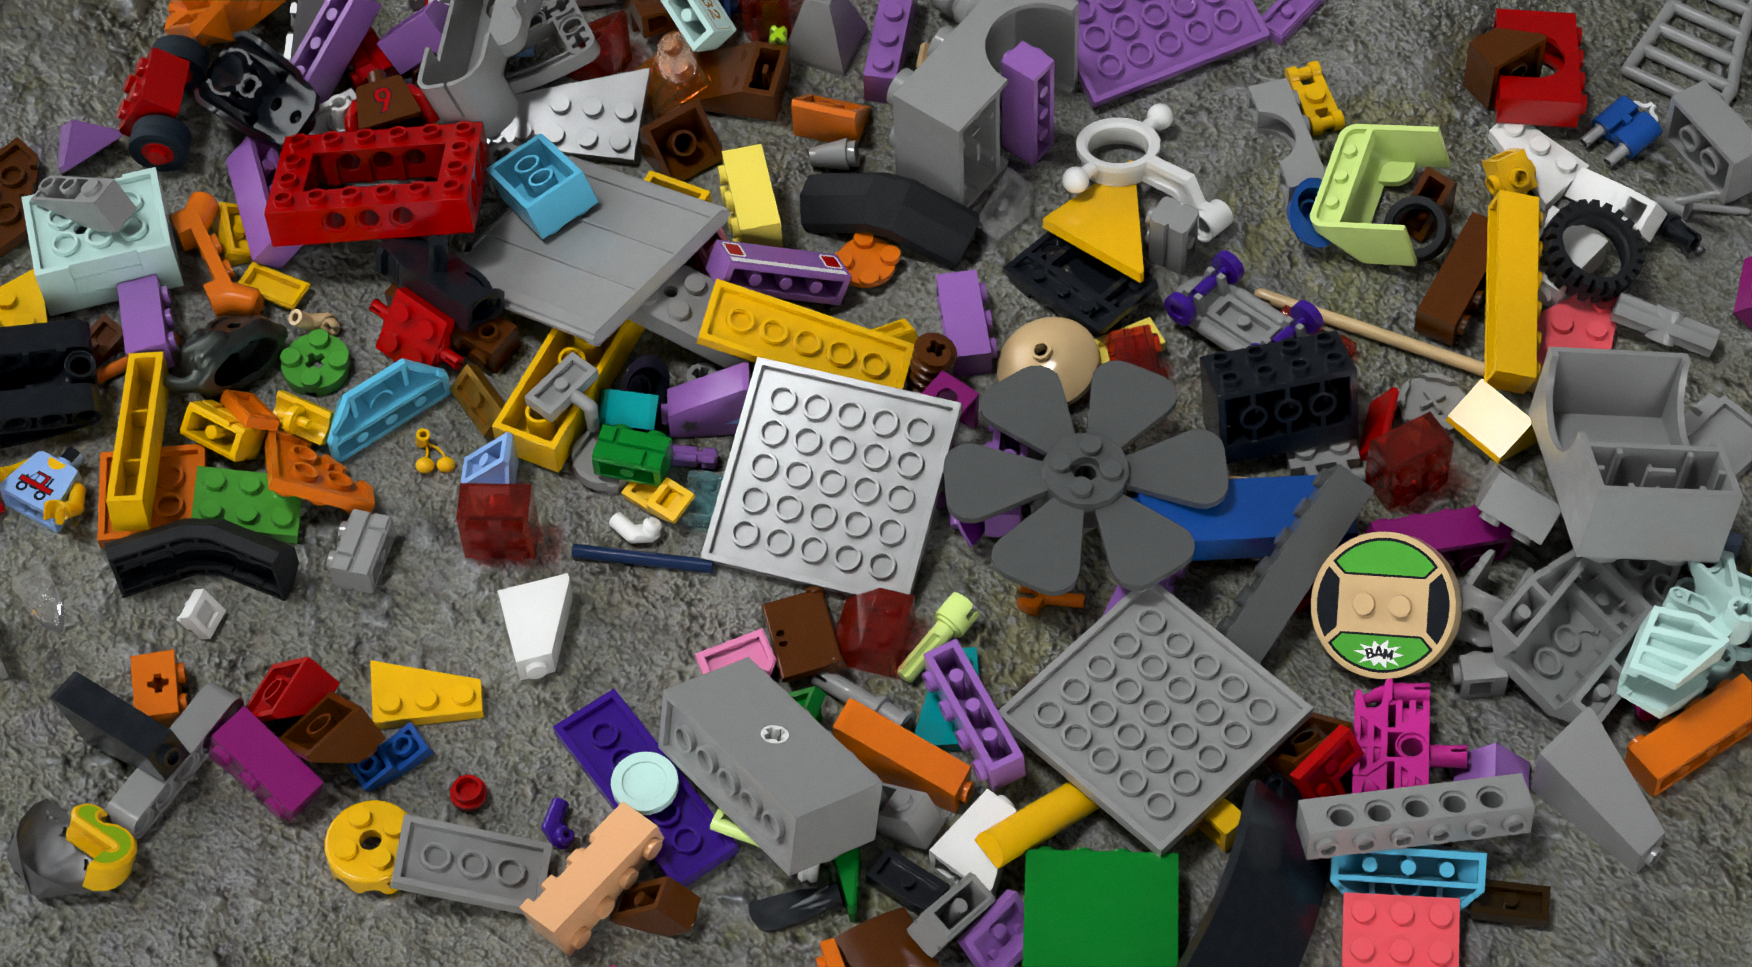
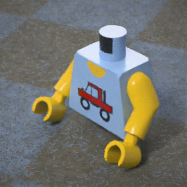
[0,447,86,533]

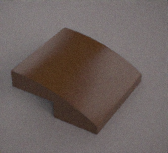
[834,907,940,967]

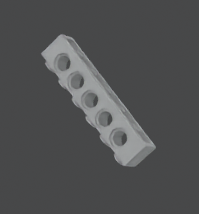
[1296,773,1535,860]

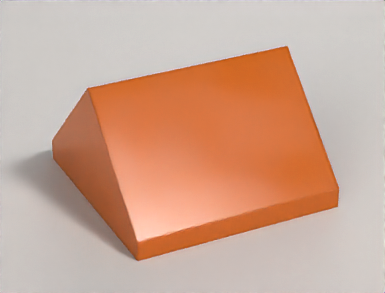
[791,93,871,144]

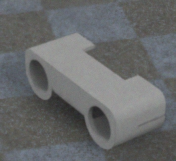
[417,0,543,139]

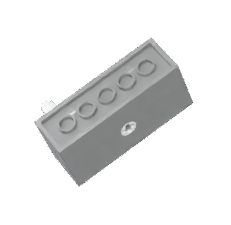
[658,657,883,883]

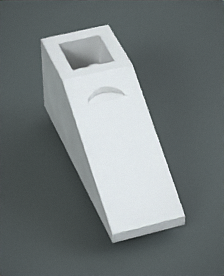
[1564,167,1668,242]

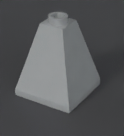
[786,0,868,76]

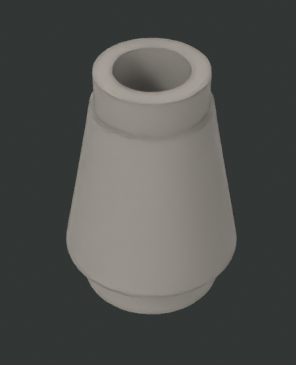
[809,138,860,171]

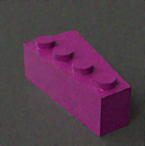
[1365,505,1515,571]

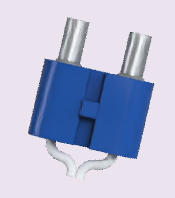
[1579,95,1662,168]

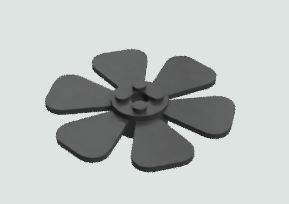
[944,360,1229,596]

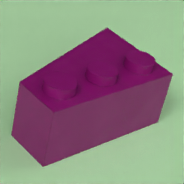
[209,706,324,822]

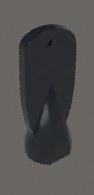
[749,881,845,933]

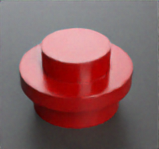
[450,774,487,811]

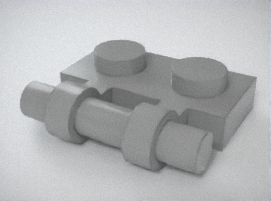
[1284,439,1366,482]

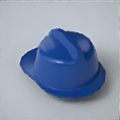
[1286,178,1331,248]

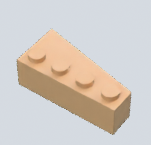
[519,802,665,956]

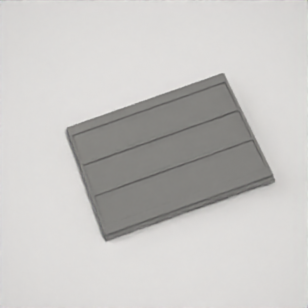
[458,156,731,347]

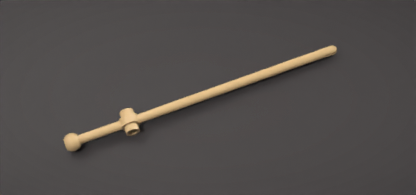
[1254,288,1538,393]

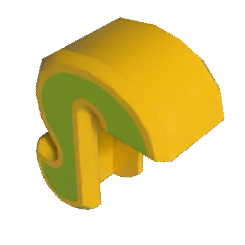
[66,803,137,891]

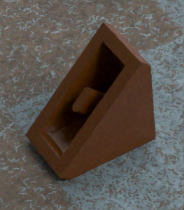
[1399,166,1457,242]

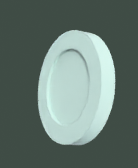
[611,752,679,815]

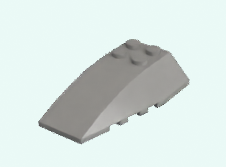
[1488,549,1682,723]

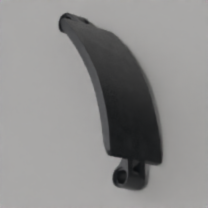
[1176,773,1330,967]

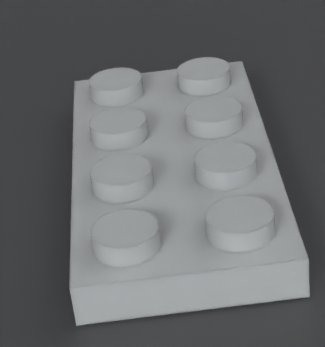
[390,814,553,915]

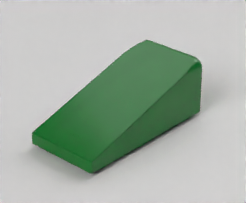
[833,846,861,922]

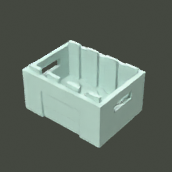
[21,167,184,316]

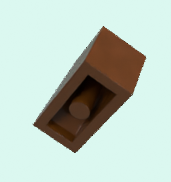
[610,876,701,937]

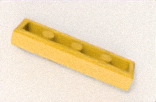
[974,781,1100,869]

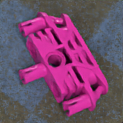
[1352,678,1467,794]

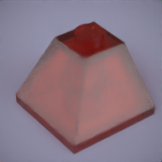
[565,9,632,82]

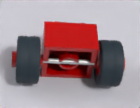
[116,35,210,172]

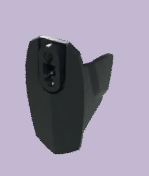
[193,30,320,146]

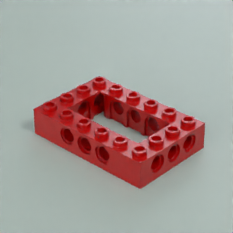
[264,121,490,247]

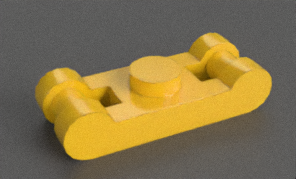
[1284,60,1345,137]

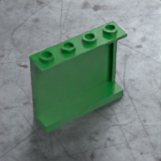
[1022,846,1179,967]

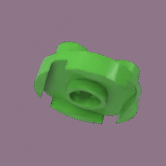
[280,329,351,396]

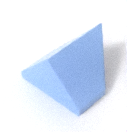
[460,432,519,521]

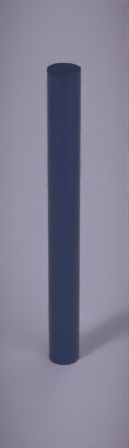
[572,544,714,574]

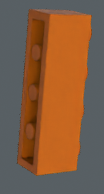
[1624,673,1752,798]

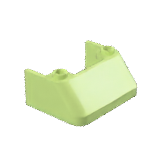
[1310,124,1451,266]

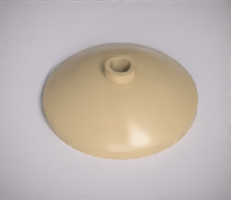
[997,317,1100,406]

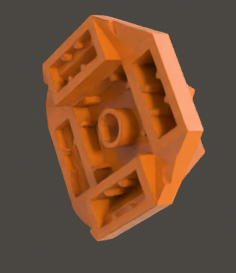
[164,0,287,47]

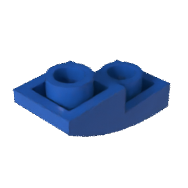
[347,722,434,792]

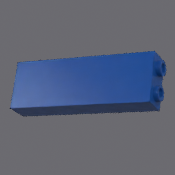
[1131,475,1358,561]

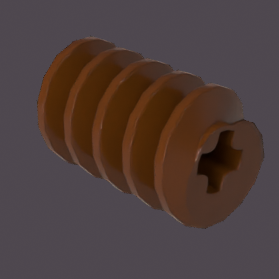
[906,333,957,398]

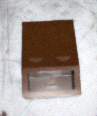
[680,41,791,122]

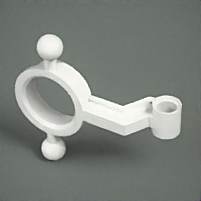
[1062,103,1233,242]

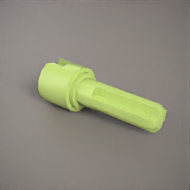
[897,592,980,683]

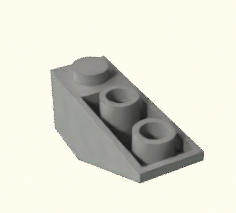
[31,175,137,232]
[876,783,945,850]

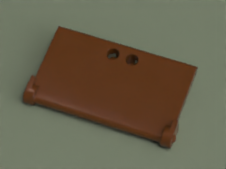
[762,586,846,683]

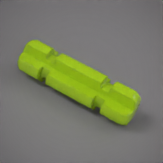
[769,25,787,46]

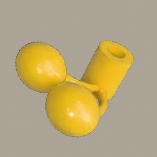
[415,428,456,474]

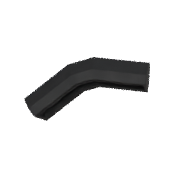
[800,172,980,271]
[104,518,299,601]

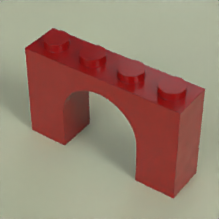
[1493,8,1587,128]

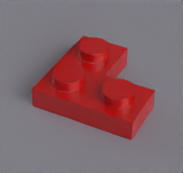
[1289,724,1364,799]

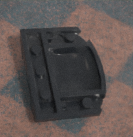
[1003,231,1158,336]

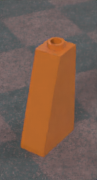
[832,698,975,814]

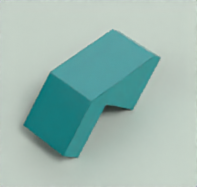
[598,389,659,430]

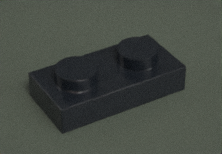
[866,847,950,915]

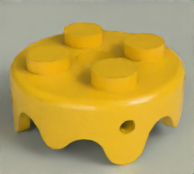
[325,800,408,894]

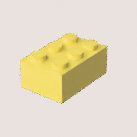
[717,144,783,248]

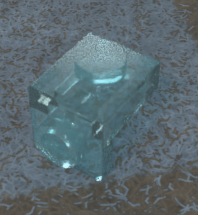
[682,471,723,529]

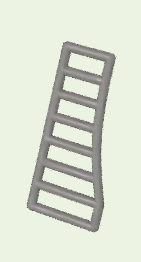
[1620,0,1752,105]

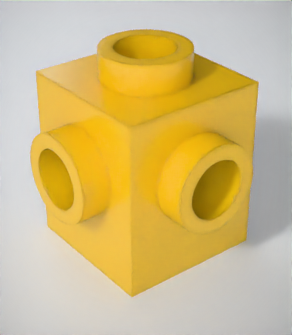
[1481,148,1538,197]

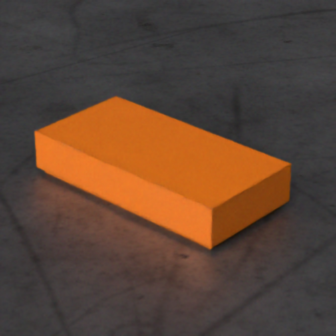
[219,389,280,431]

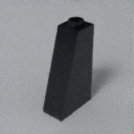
[50,671,190,781]

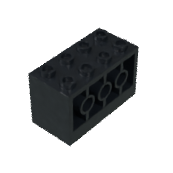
[1199,330,1359,464]

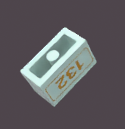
[661,0,737,52]

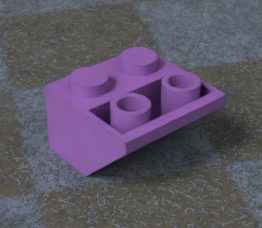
[377,0,449,75]

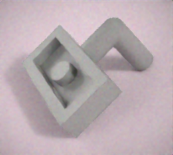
[524,352,601,433]

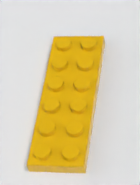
[696,278,915,389]

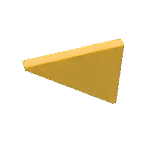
[1043,160,1144,283]

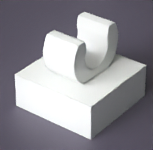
[176,589,226,639]

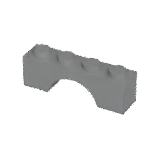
[1247,78,1327,206]

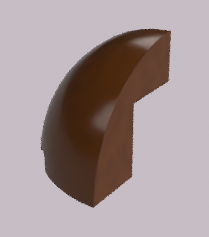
[623,0,689,49]

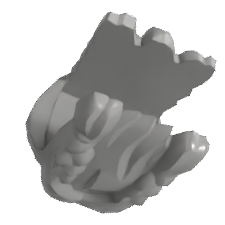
[1456,549,1535,648]

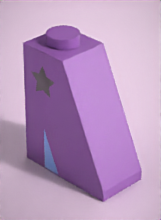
[661,362,751,438]

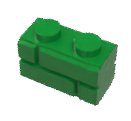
[592,424,674,487]

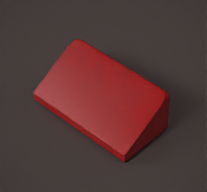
[1358,387,1399,464]

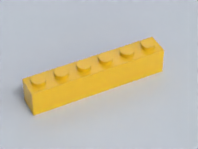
[1484,190,1543,394]
[106,352,170,532]

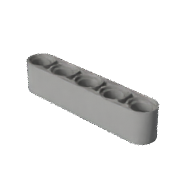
[105,682,244,839]

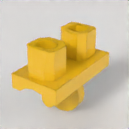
[273,390,334,446]

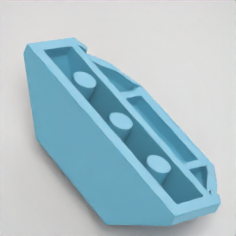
[327,358,452,463]
[1330,845,1487,911]

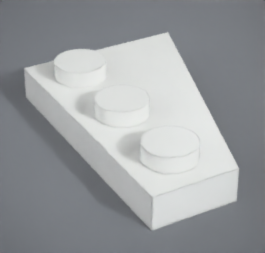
[1488,123,1589,212]

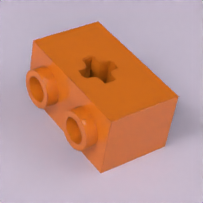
[130,649,189,728]

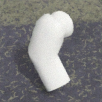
[609,512,662,544]

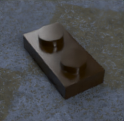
[1470,879,1551,928]

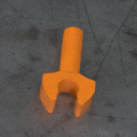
[1017,585,1085,616]

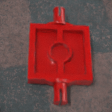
[369,287,464,370]

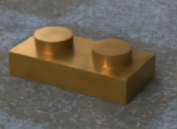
[449,364,505,437]

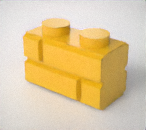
[180,399,266,462]

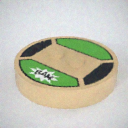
[1311,532,1462,679]

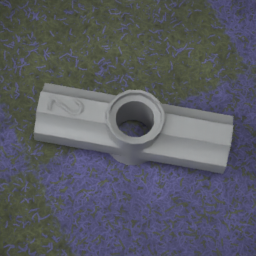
[1610,291,1720,358]

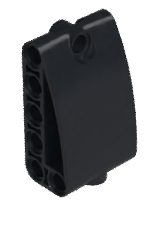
[0,320,103,449]

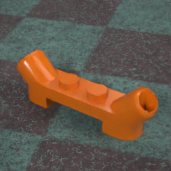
[169,191,264,318]

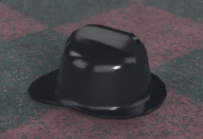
[615,355,670,433]

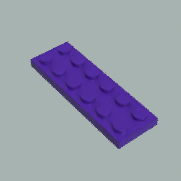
[553,689,739,887]

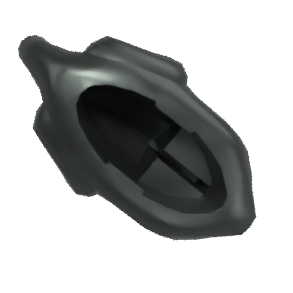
[163,315,288,401]

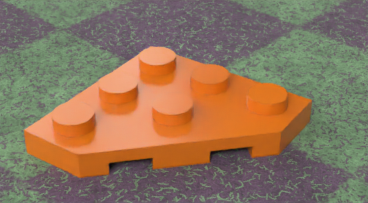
[264,429,375,514]

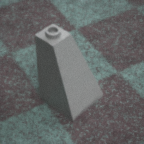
[1531,706,1665,874]

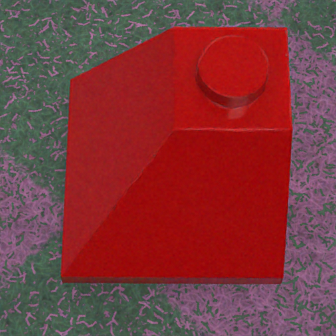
[245,656,340,722]

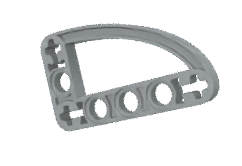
[504,0,601,94]

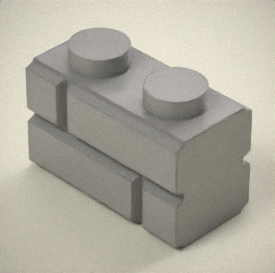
[1144,196,1199,275]
[326,509,396,594]
[906,872,996,958]

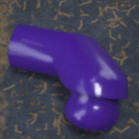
[541,798,575,849]

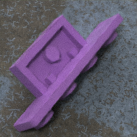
[956,889,1024,967]

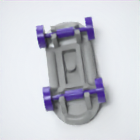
[1164,250,1324,351]

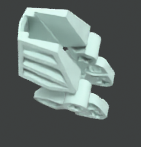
[1616,550,1752,719]

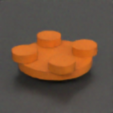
[835,233,901,288]

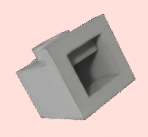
[1450,651,1508,699]

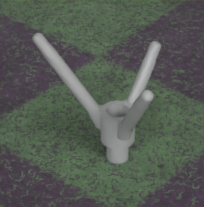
[1655,190,1750,253]

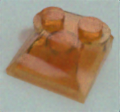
[634,31,713,119]

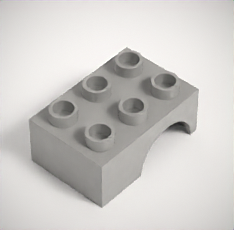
[887,0,1079,208]
[1528,347,1743,566]

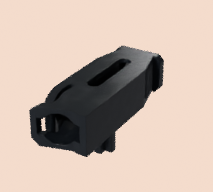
[376,234,505,333]

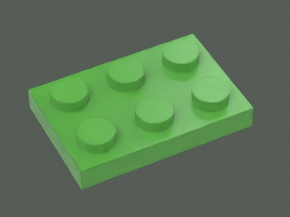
[191,466,302,544]

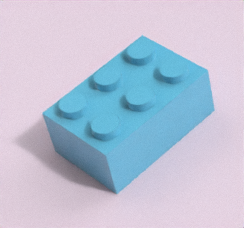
[486,133,599,239]

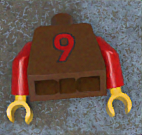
[344,69,440,156]

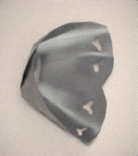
[7,798,96,898]

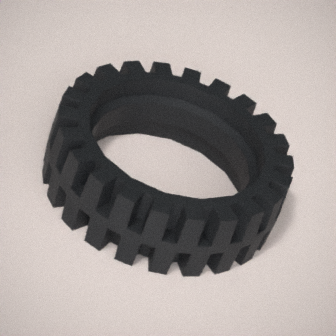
[1539,199,1646,303]

